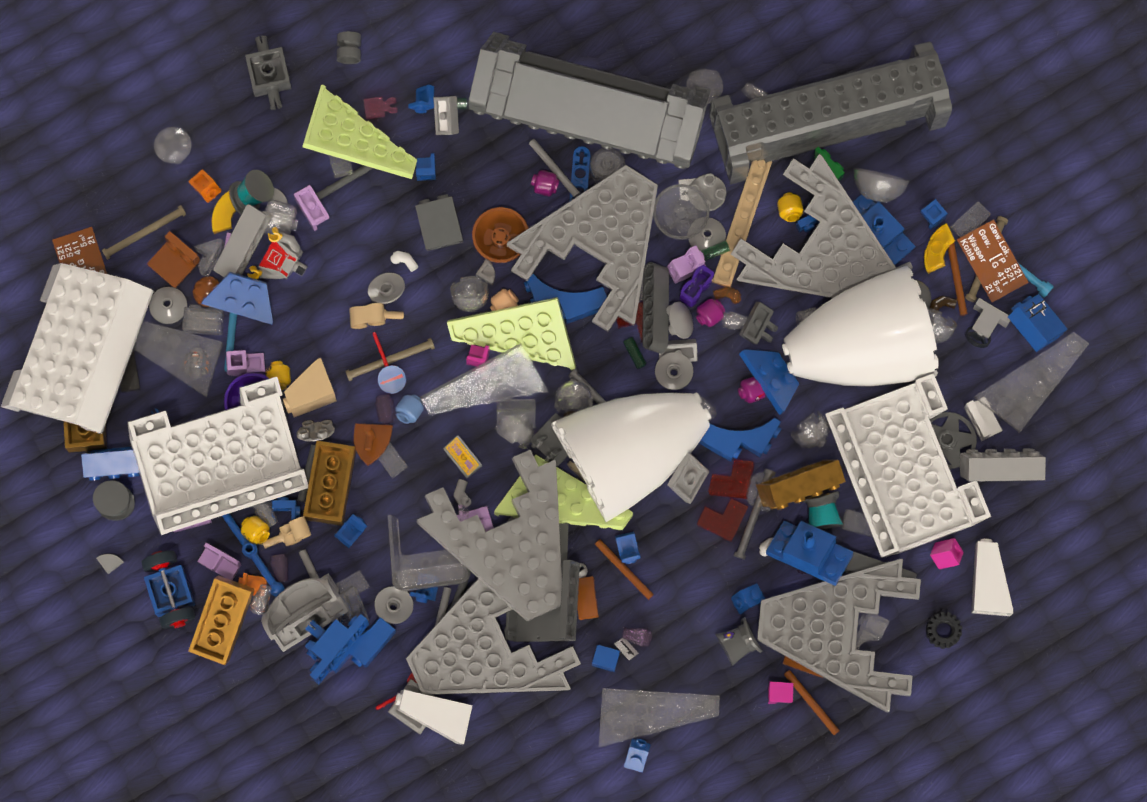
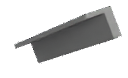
[213,204,273,277]

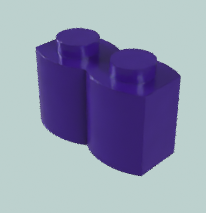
[680,265,714,307]

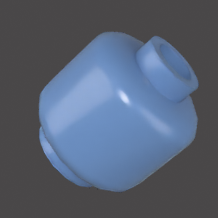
[395,395,424,424]

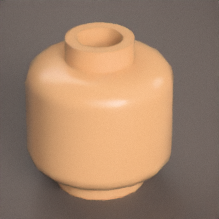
[490,289,519,311]

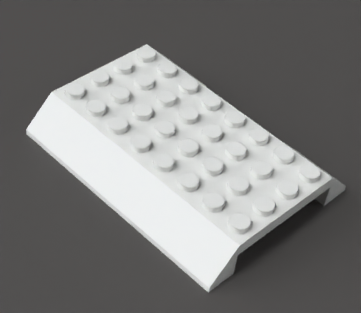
[1,263,154,434]
[825,373,991,558]
[128,377,308,535]

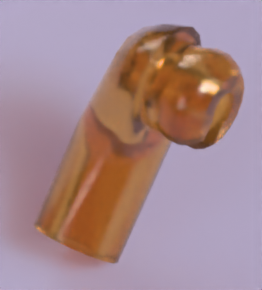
[713,286,741,304]

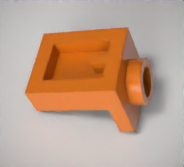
[188,169,221,203]
[238,573,267,598]

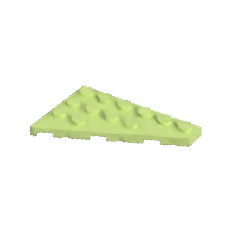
[303,85,417,179]
[447,297,576,370]
[494,455,633,530]

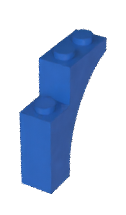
[523,274,607,324]
[699,418,781,462]
[305,617,396,673]

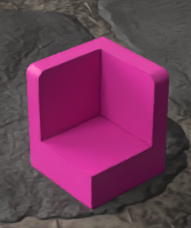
[466,345,490,369]
[930,538,964,569]
[768,682,793,704]

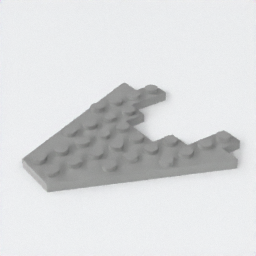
[731,154,897,298]
[507,165,658,332]
[417,450,562,621]
[757,559,921,712]
[406,578,581,694]

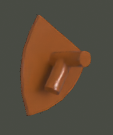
[354,423,393,466]

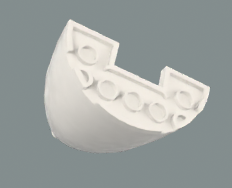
[782,266,938,386]
[551,392,711,522]

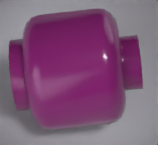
[531,170,560,197]
[696,299,725,327]
[738,377,766,403]

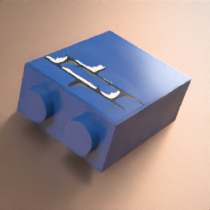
[1008,294,1068,352]

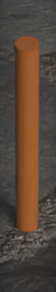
[948,243,968,316]
[595,539,654,600]
[784,670,840,735]

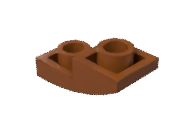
[577,576,599,620]

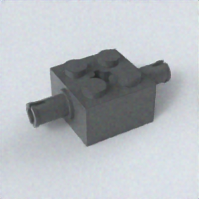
[245,36,292,110]

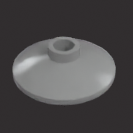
[688,217,726,254]
[368,273,405,304]
[149,287,187,324]
[655,352,693,390]
[374,586,413,624]

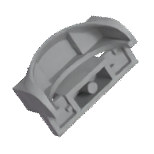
[261,573,349,652]

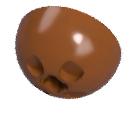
[472,207,528,263]

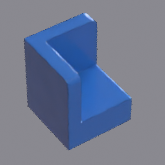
[416,153,436,181]
[920,199,948,230]
[592,645,620,672]

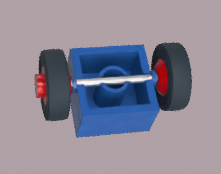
[141,550,195,629]

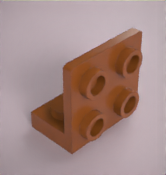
[147,231,200,288]

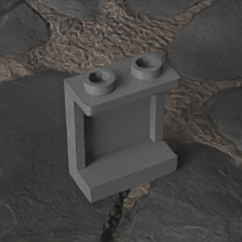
[415,194,464,251]

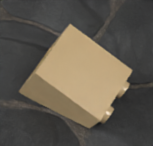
[283,358,337,417]

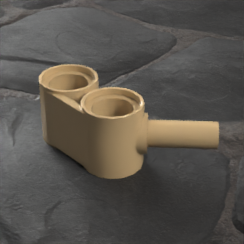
[349,303,404,329]
[263,516,311,549]

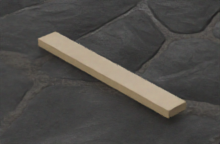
[712,160,772,288]

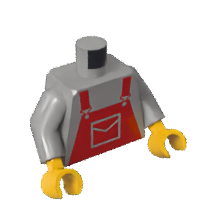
[247,227,308,280]

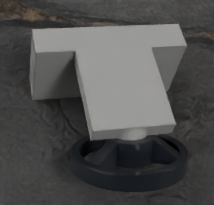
[965,298,1010,348]

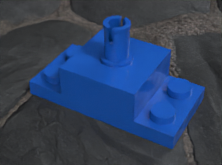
[853,192,916,265]
[766,521,853,586]
[305,614,369,685]

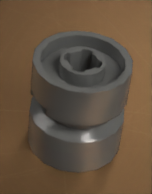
[337,31,361,64]

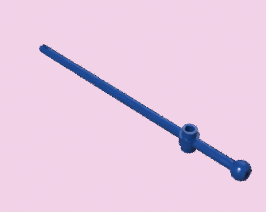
[151,408,285,597]

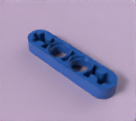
[569,146,590,202]

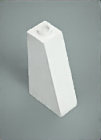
[971,539,1013,616]
[395,690,472,745]

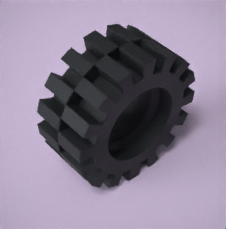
[926,612,963,649]

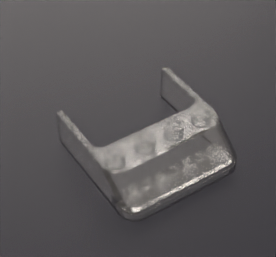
[388,505,470,591]

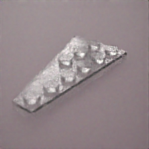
[133,321,223,397]
[974,332,1089,433]
[420,343,549,415]
[599,688,720,748]

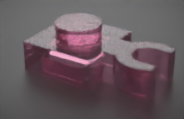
[364,97,398,119]

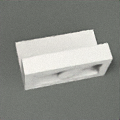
[964,397,1002,441]

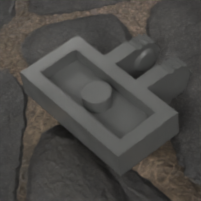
[739,302,778,344]

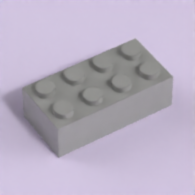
[960,448,1046,481]

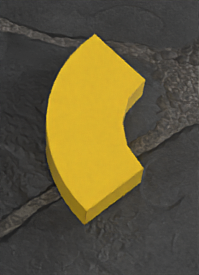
[212,191,236,234]
[924,223,955,274]

